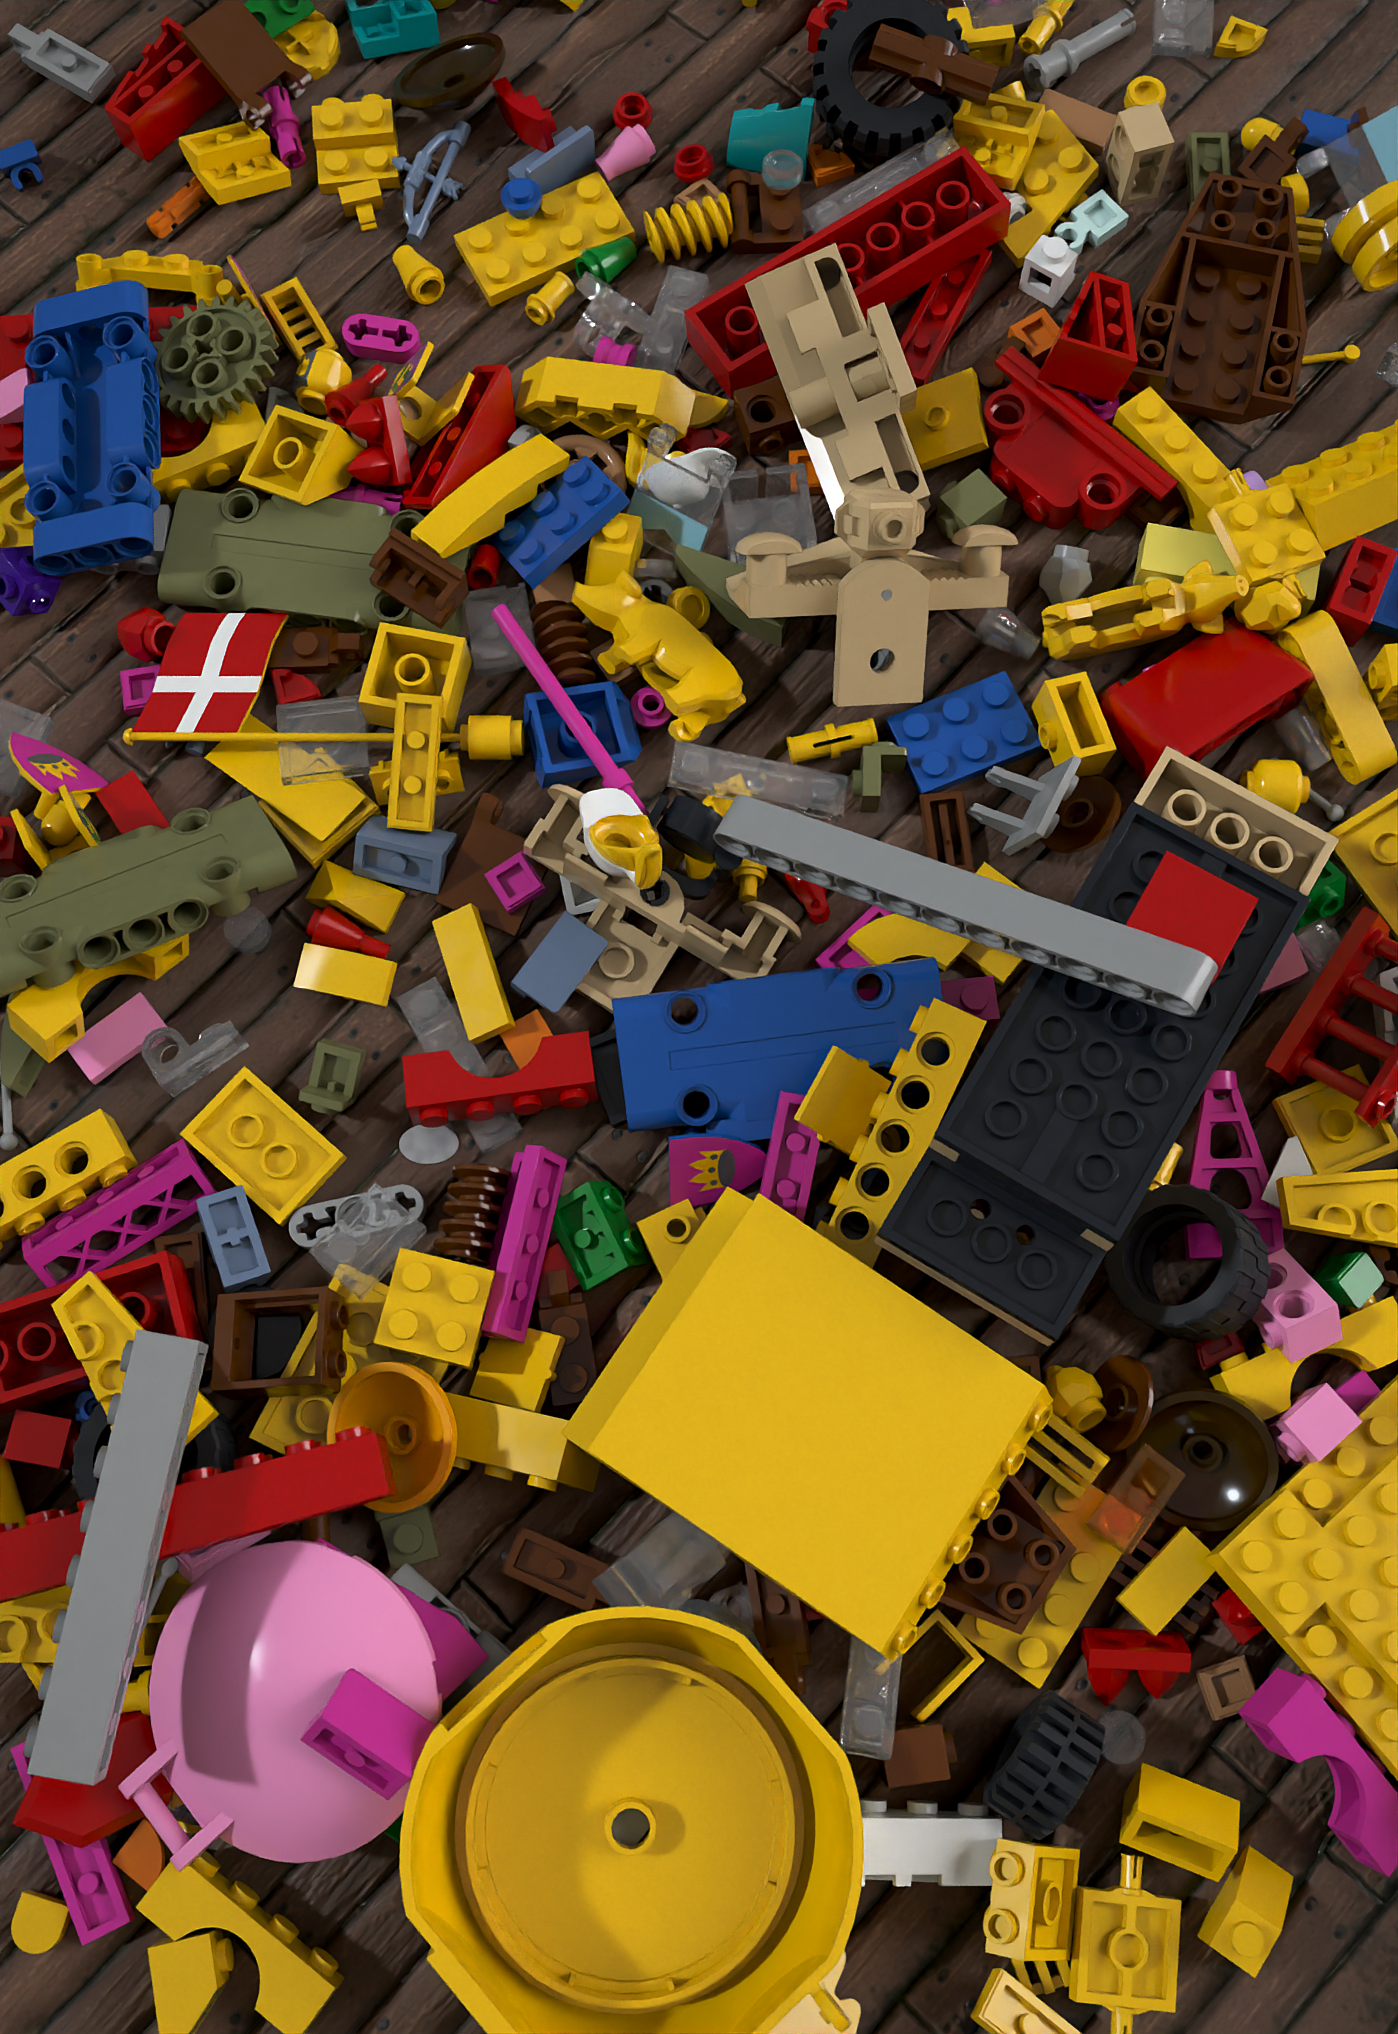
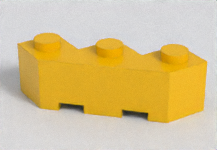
[514,356,696,449]

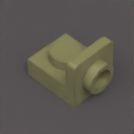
[373,1502,441,1570]

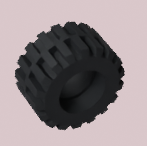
[983,1690,1105,1840]

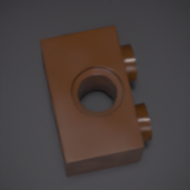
[873,1717,957,1788]

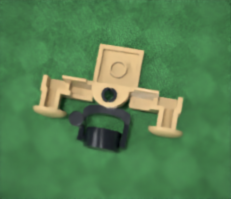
[523,784,801,1014]

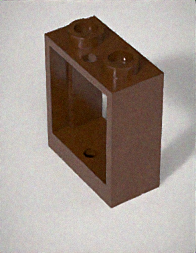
[210,1286,349,1400]

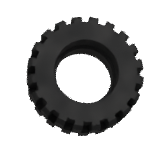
[812,0,969,165]

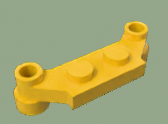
[75,250,225,308]

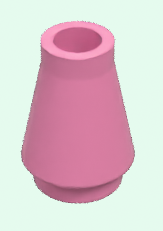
[594,124,656,182]

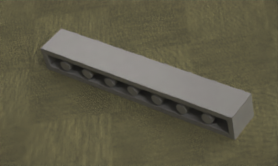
[24,1329,209,1786]

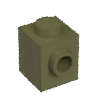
[935,468,1007,539]

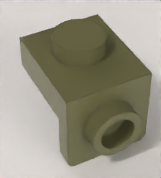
[852,742,907,813]
[298,1038,367,1114]

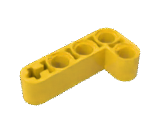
[1265,610,1398,785]

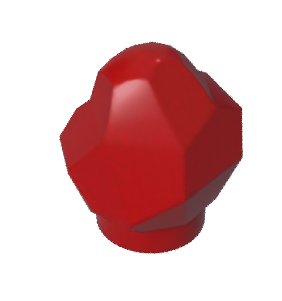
[117,606,175,663]

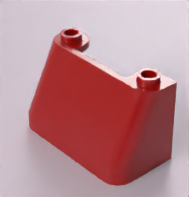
[1099,616,1315,783]

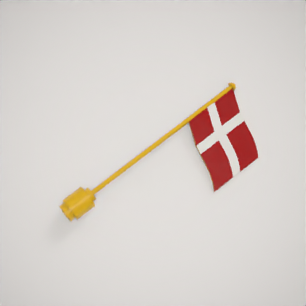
[123,613,525,760]

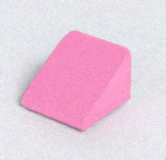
[0,368,36,424]
[1258,932,1309,994]

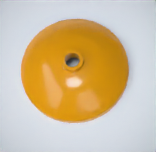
[327,1361,457,1513]

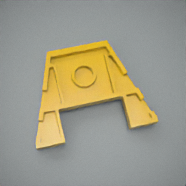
[930,109,1099,268]

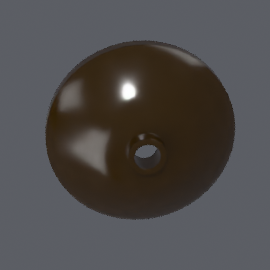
[393,33,506,112]
[1126,1387,1279,1532]

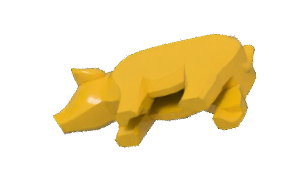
[1041,560,1249,661]
[571,569,746,743]

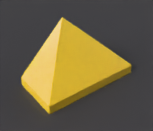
[305,860,406,934]

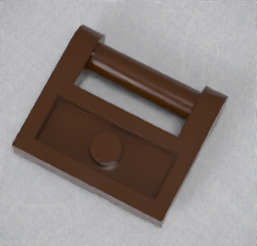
[726,170,803,254]

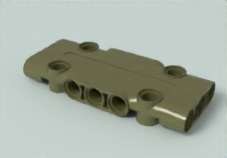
[157,488,477,637]
[0,795,298,998]

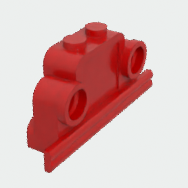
[983,346,1179,530]

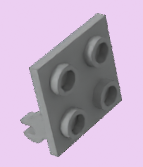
[967,755,1082,856]

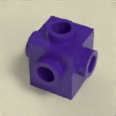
[0,546,62,617]

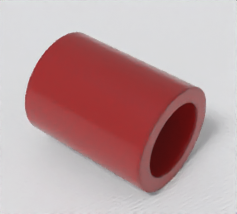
[467,544,502,591]

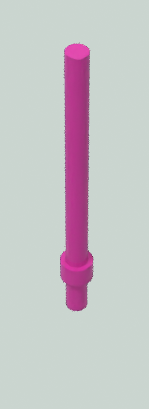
[491,604,650,817]

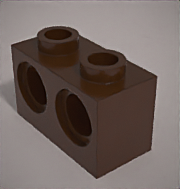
[734,377,804,456]

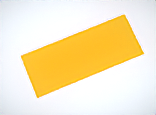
[204,713,366,842]

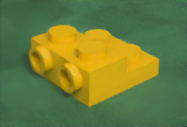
[311,94,401,195]
[983,1838,1080,1961]

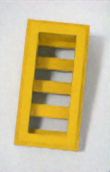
[260,277,339,363]

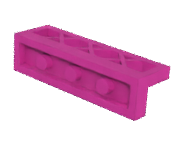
[21,1138,217,1288]
[481,1145,567,1343]

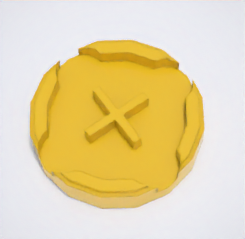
[273,11,341,81]

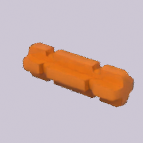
[146,176,211,239]

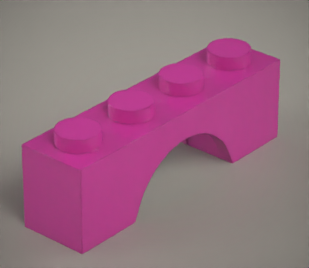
[1238,1668,1398,1877]

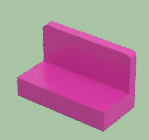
[300,1668,435,1800]

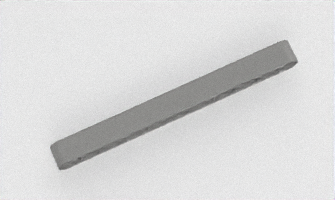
[713,794,1218,1017]

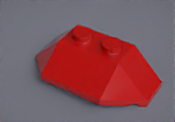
[402,364,517,509]

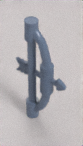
[392,120,471,245]

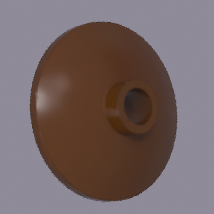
[1040,776,1121,853]
[1085,1355,1154,1452]

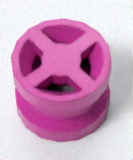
[593,335,637,367]

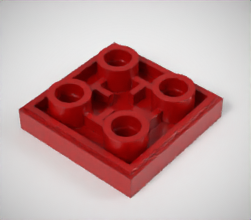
[1125,851,1259,989]

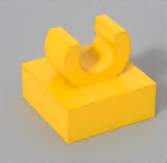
[338,179,385,232]

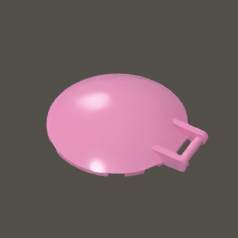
[118,1540,442,1872]

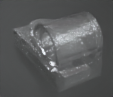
[142,1020,250,1097]

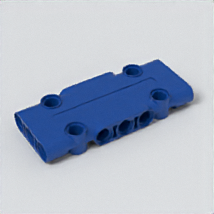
[23,280,161,576]
[612,957,949,1133]

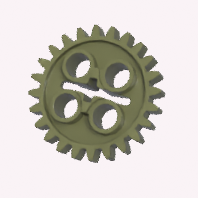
[152,295,279,424]

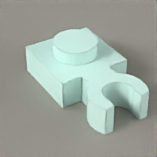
[1053,189,1129,255]

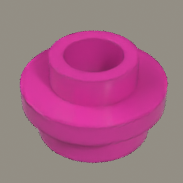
[630,686,673,730]

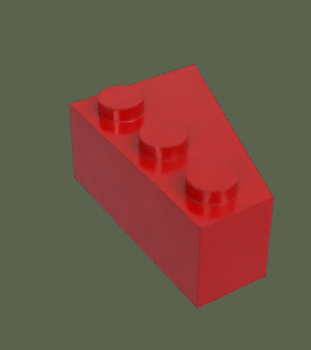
[104,16,228,163]

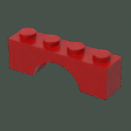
[402,1031,598,1128]

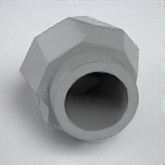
[1039,545,1093,605]

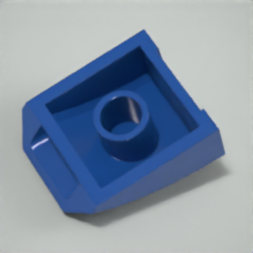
[523,681,642,789]

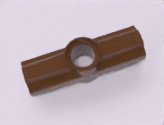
[868,23,999,107]

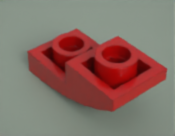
[492,76,557,153]

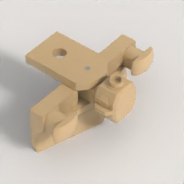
[745,243,931,520]
[726,488,1018,707]

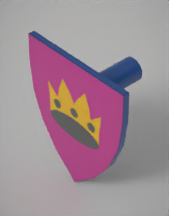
[668,1127,768,1207]

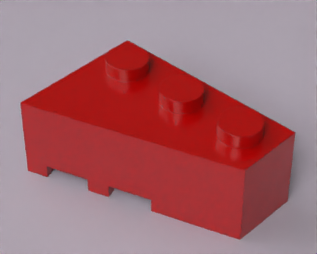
[1036,271,1138,402]

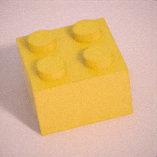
[358,622,472,733]
[374,1248,495,1370]

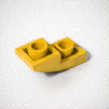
[293,943,398,1007]

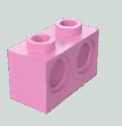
[1249,1248,1343,1363]
[1266,1383,1362,1467]

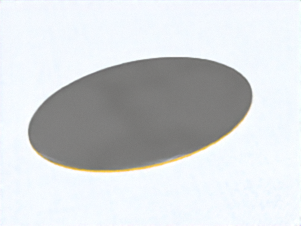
[399,1125,459,1164]

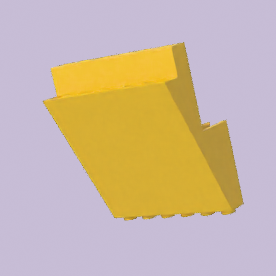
[561,1186,1053,1662]

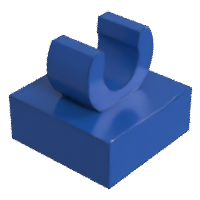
[0,139,44,192]

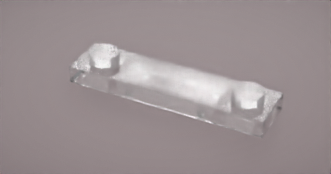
[803,126,959,234]
[632,265,709,376]
[667,740,848,822]
[395,977,524,1155]
[838,1635,902,1761]

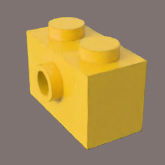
[1031,671,1117,777]
[1119,1762,1240,1882]

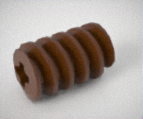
[530,600,596,688]
[433,1163,512,1266]

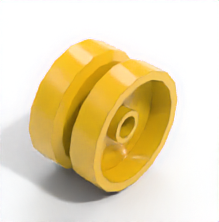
[1331,180,1398,292]

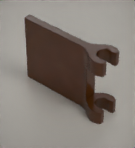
[179,0,313,131]
[435,792,549,938]

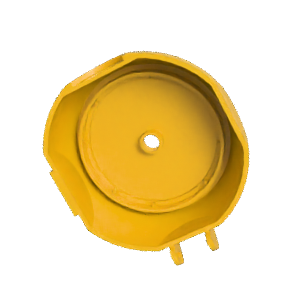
[399,1606,864,2034]

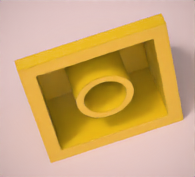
[239,405,366,506]

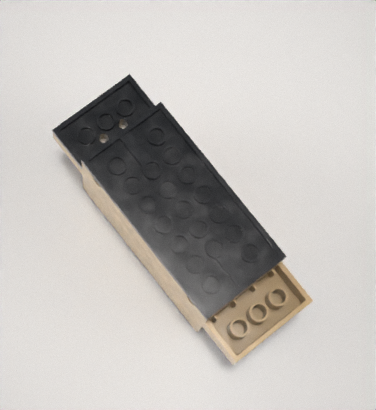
[874,746,1339,1346]

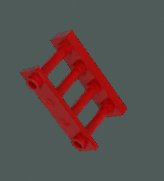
[1264,906,1398,1129]

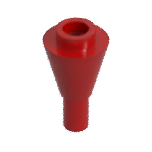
[325,364,387,428]
[306,904,391,960]

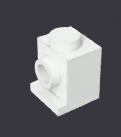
[1018,234,1078,308]

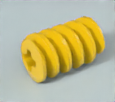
[643,192,733,264]

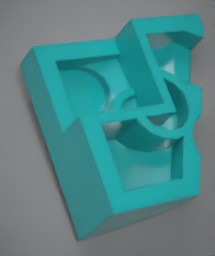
[344,0,440,59]
[726,97,815,181]

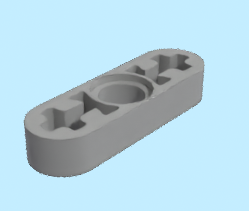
[289,1184,426,1251]

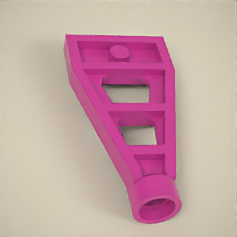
[1183,1070,1284,1261]

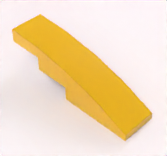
[411,433,570,559]

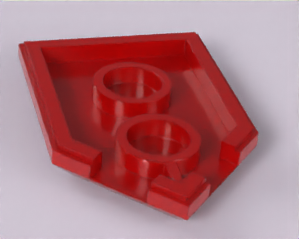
[12,1710,173,1849]

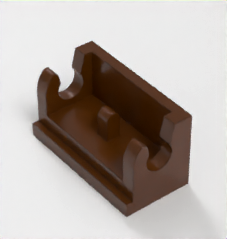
[369,528,469,629]

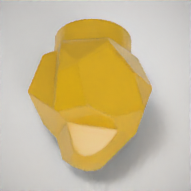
[1234,580,1301,635]
[1044,1365,1107,1433]

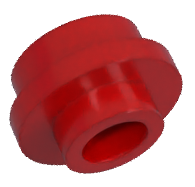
[613,92,653,131]
[674,144,714,184]

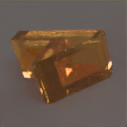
[1085,1443,1186,1556]

